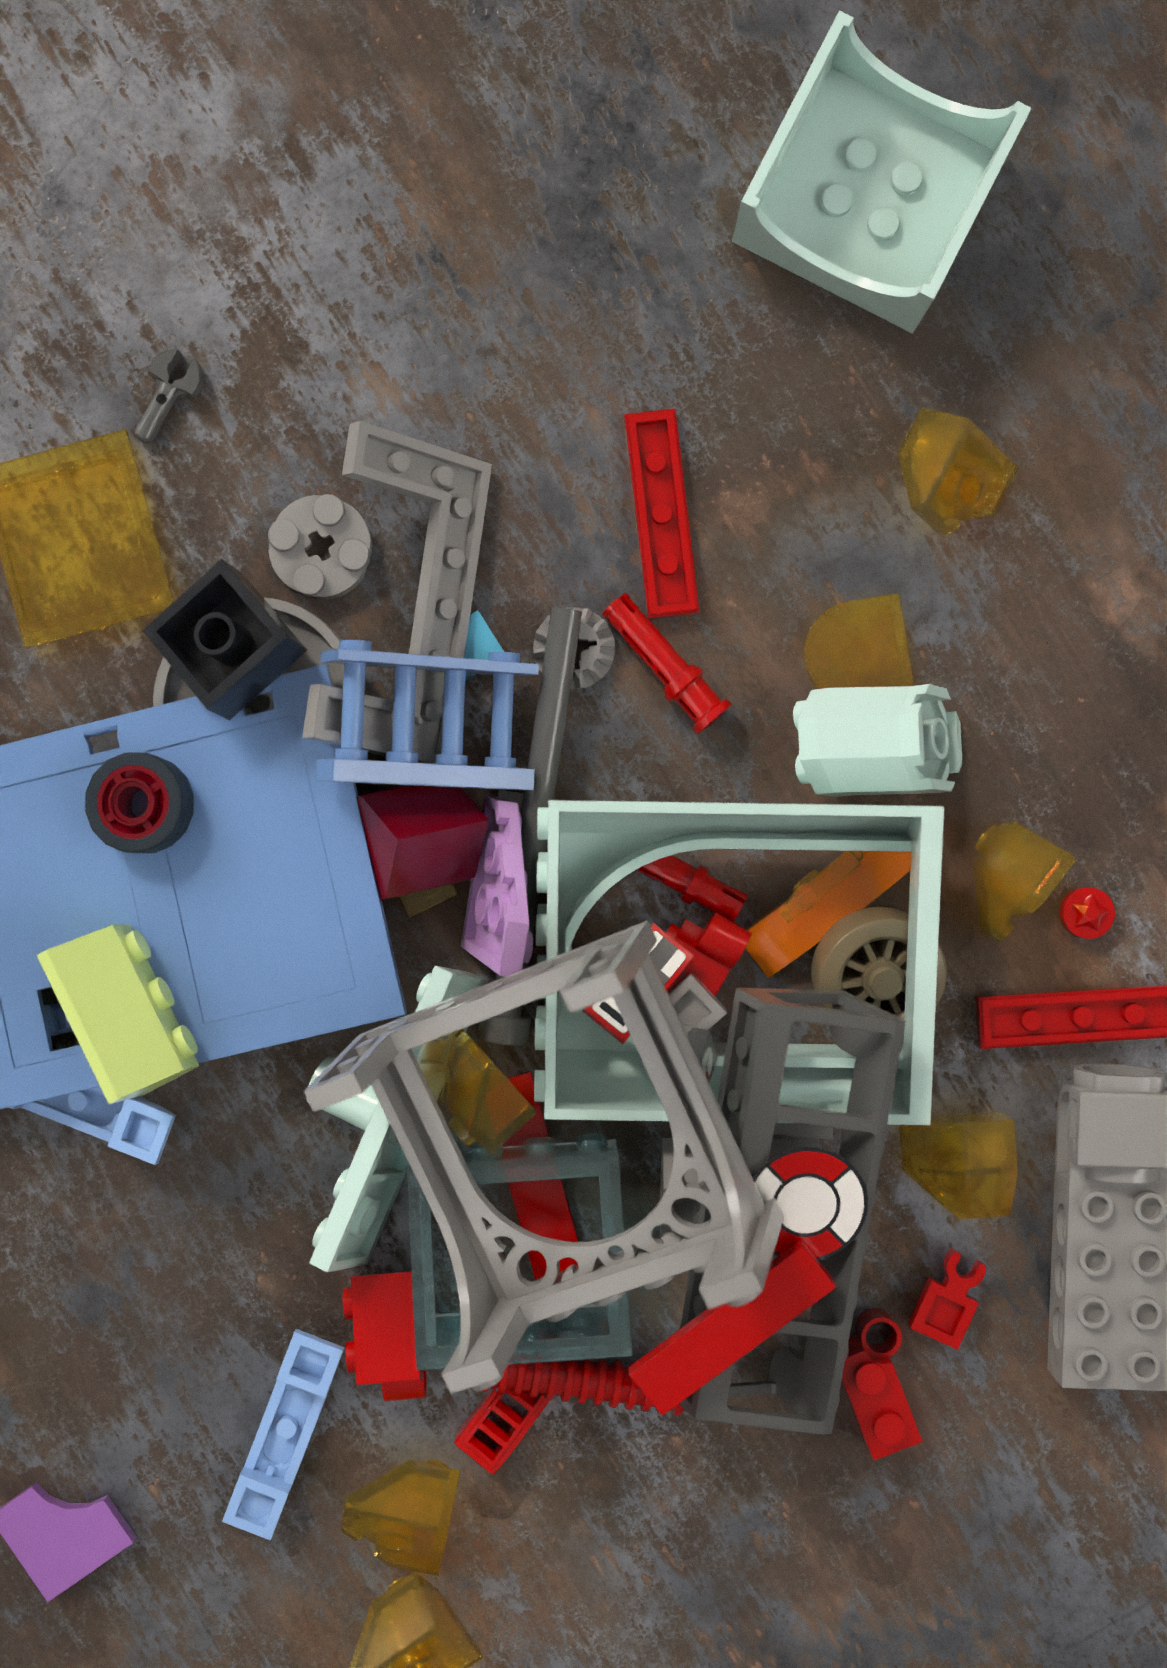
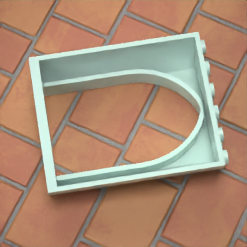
[534,800,944,1125]

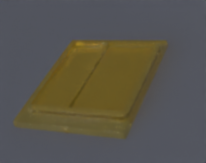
[0,429,174,649]

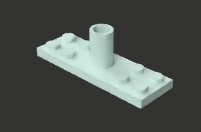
[307,965,488,1272]

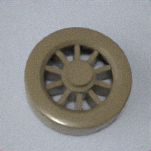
[811,907,947,1035]

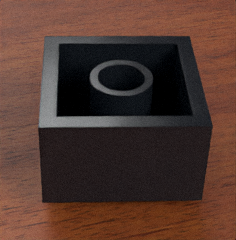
[142,559,307,721]

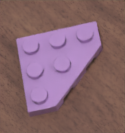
[460,795,533,976]

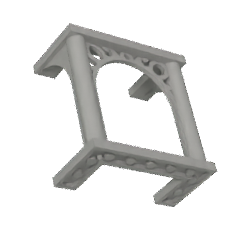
[303,920,784,1394]

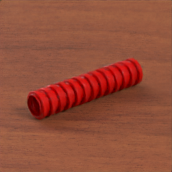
[481,1347,685,1416]

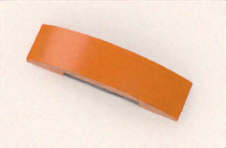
[745,851,911,978]

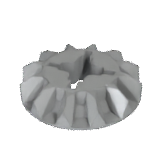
[533,607,615,689]

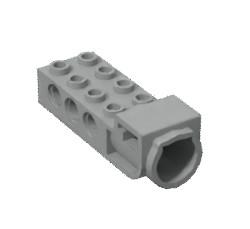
[1047,1063,1167,1391]

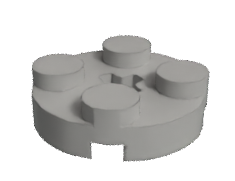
[268,494,373,600]

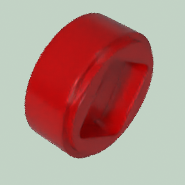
[1059,887,1115,939]

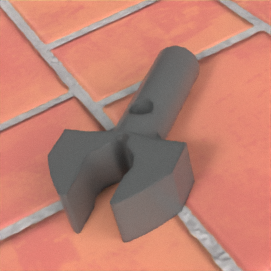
[134,348,203,443]

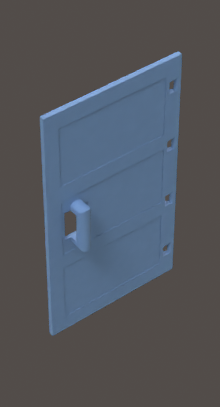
[0,664,407,1109]

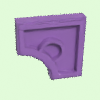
[0,1482,137,1602]

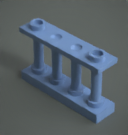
[316,640,539,790]

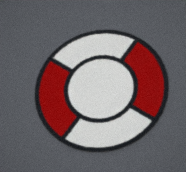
[753,1147,868,1261]

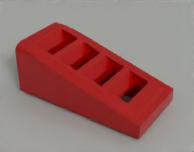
[454,1387,550,1475]

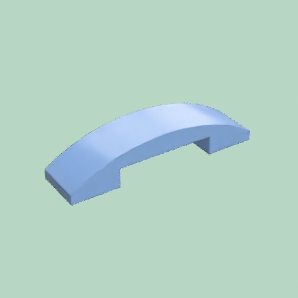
[8,1086,176,1165]
[222,1329,345,1540]

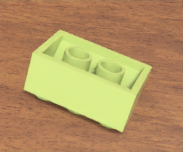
[37,925,199,1104]

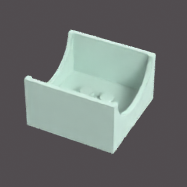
[732,10,1031,334]

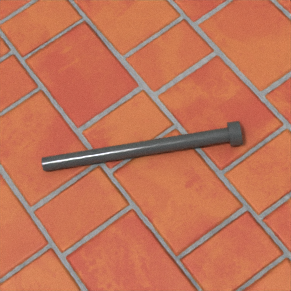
[477,607,582,1046]

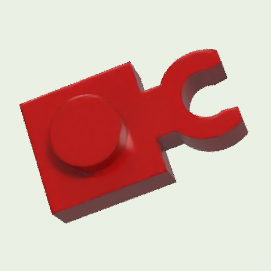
[907,1248,986,1350]

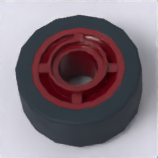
[85,753,194,853]

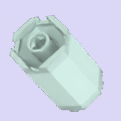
[793,684,962,797]

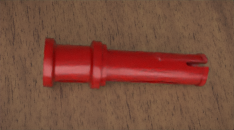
[602,593,732,735]

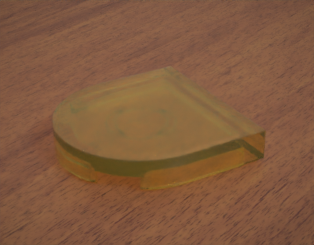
[803,593,914,689]

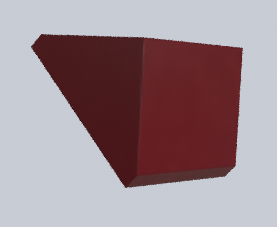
[356,785,489,900]

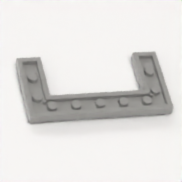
[302,421,492,764]

